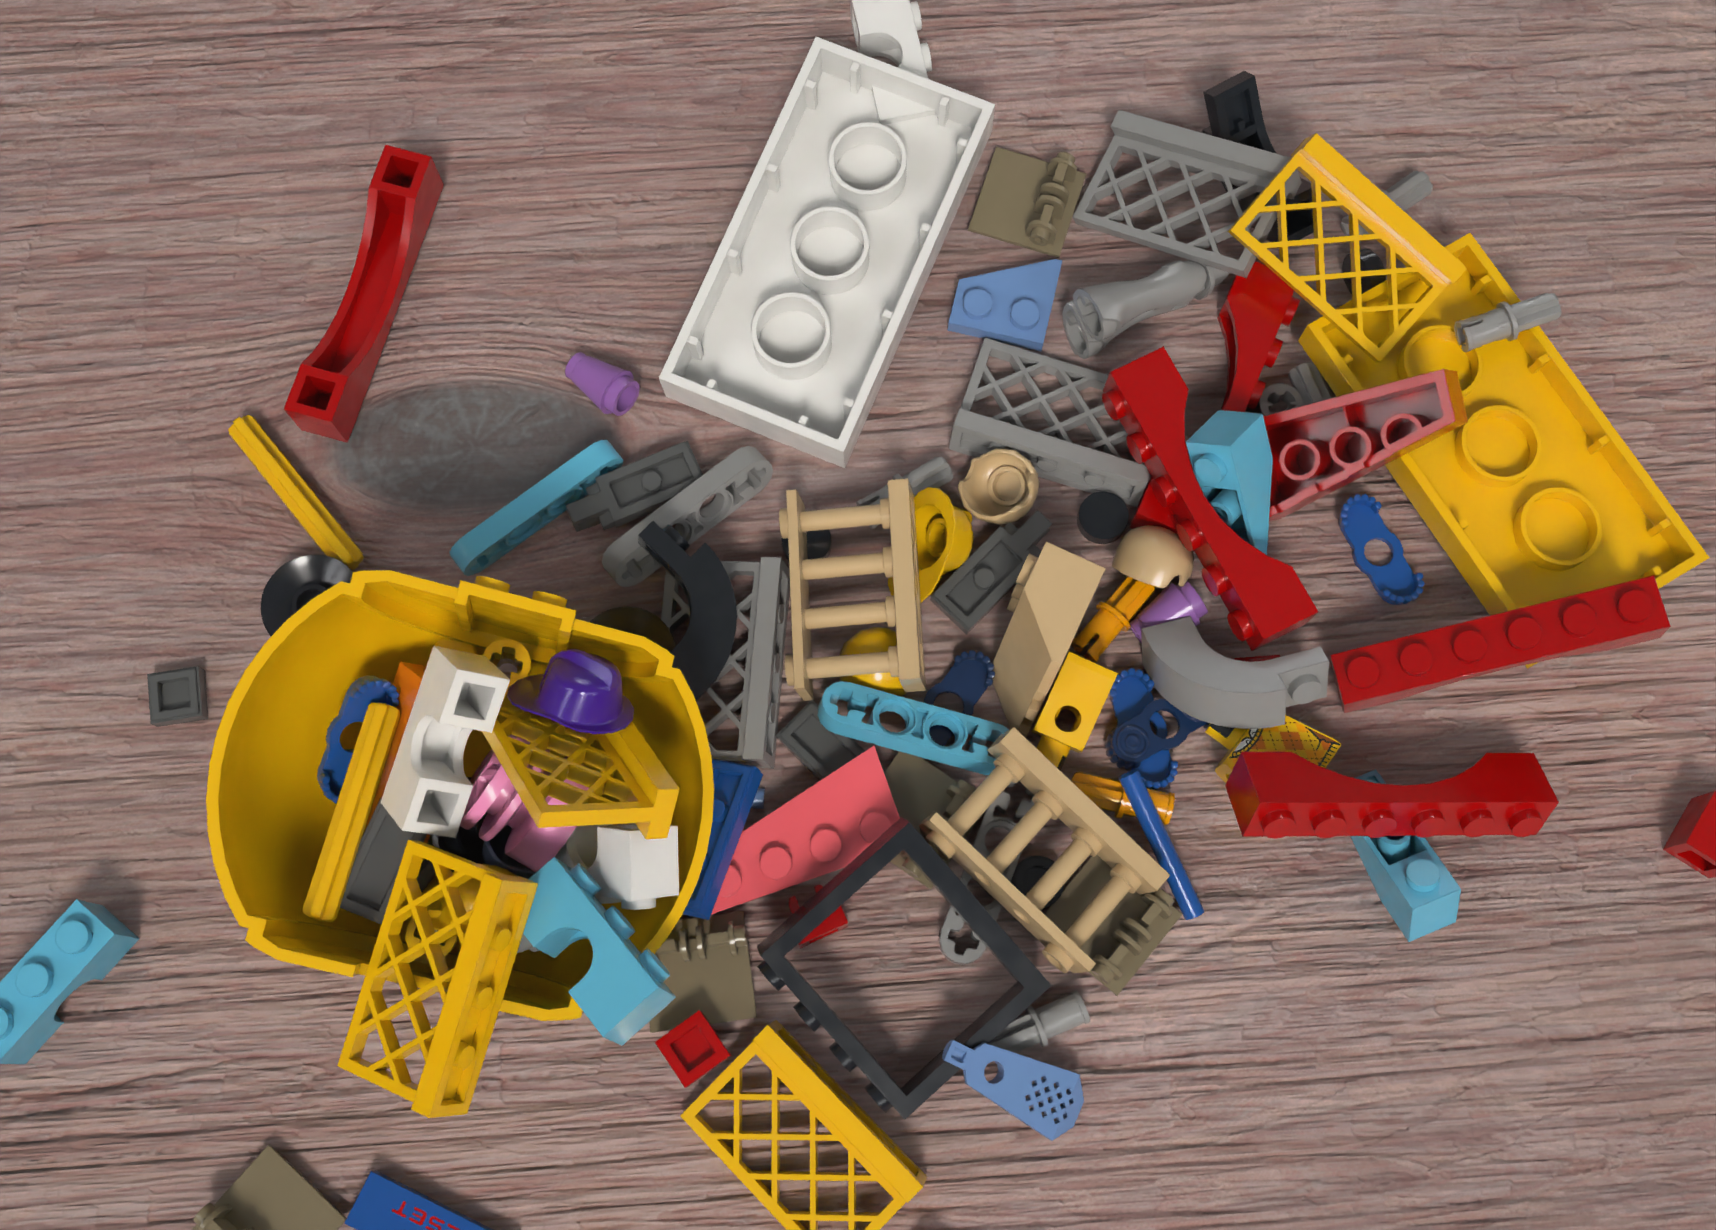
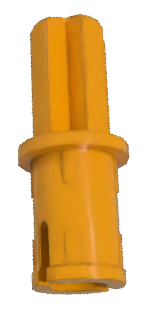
[1071,576,1155,663]
[1071,772,1175,825]

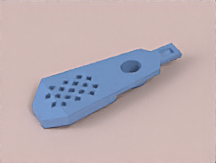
[942,1040,1084,1141]

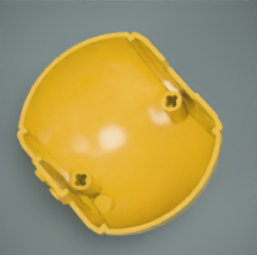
[206,570,714,1021]

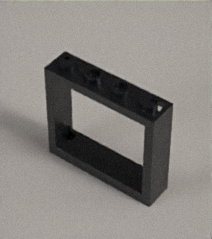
[757,817,1052,1119]

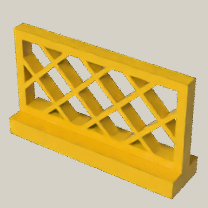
[1227,133,1467,362]
[482,689,680,839]
[337,840,538,1118]
[680,1020,927,1230]

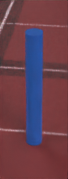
[1118,769,1204,920]

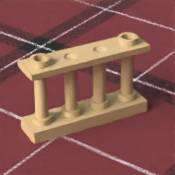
[779,478,926,701]
[918,727,1170,973]

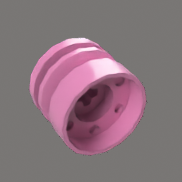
[460,734,591,873]

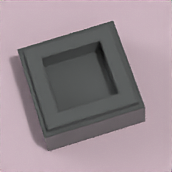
[147,666,208,727]

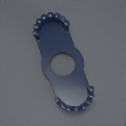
[905,650,995,746]
[1105,699,1210,770]

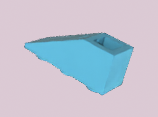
[1186,410,1273,555]
[1350,769,1461,942]

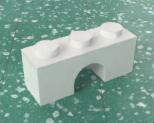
[850,0,936,125]
[381,645,510,838]
[555,823,679,910]

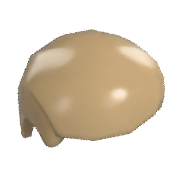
[958,448,1040,525]
[1112,525,1194,588]

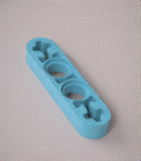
[449,440,624,576]
[817,681,1009,775]

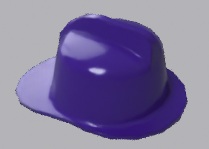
[507,649,634,734]

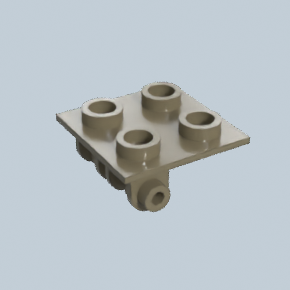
[968,147,1086,258]
[884,752,980,890]
[1044,855,1182,996]
[649,911,757,1033]
[192,1145,347,1230]

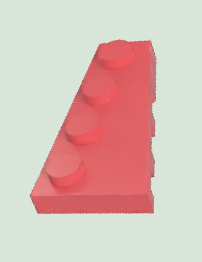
[711,745,900,915]

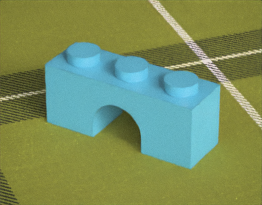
[523,857,676,1046]
[0,899,139,1064]

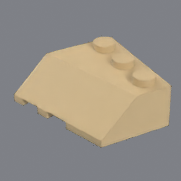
[993,542,1106,738]

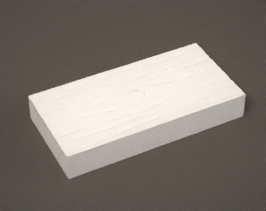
[659,37,995,468]

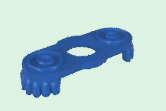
[1339,494,1425,605]
[1109,668,1178,790]
[317,675,399,804]

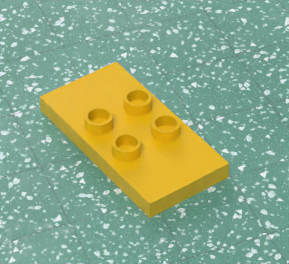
[1298,233,1710,669]

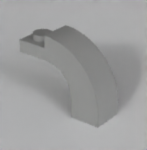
[1141,616,1329,729]

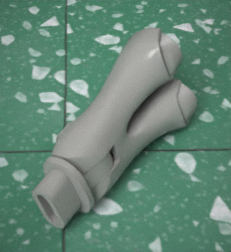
[1062,260,1229,359]

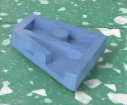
[947,259,1063,352]

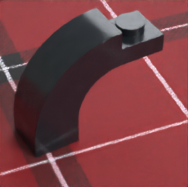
[1202,71,1314,242]
[638,521,737,702]

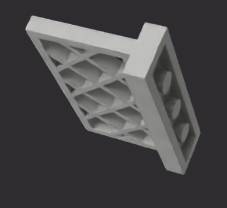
[1072,110,1302,278]
[949,338,1150,507]
[661,557,790,769]

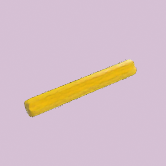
[228,415,364,571]
[303,702,400,922]

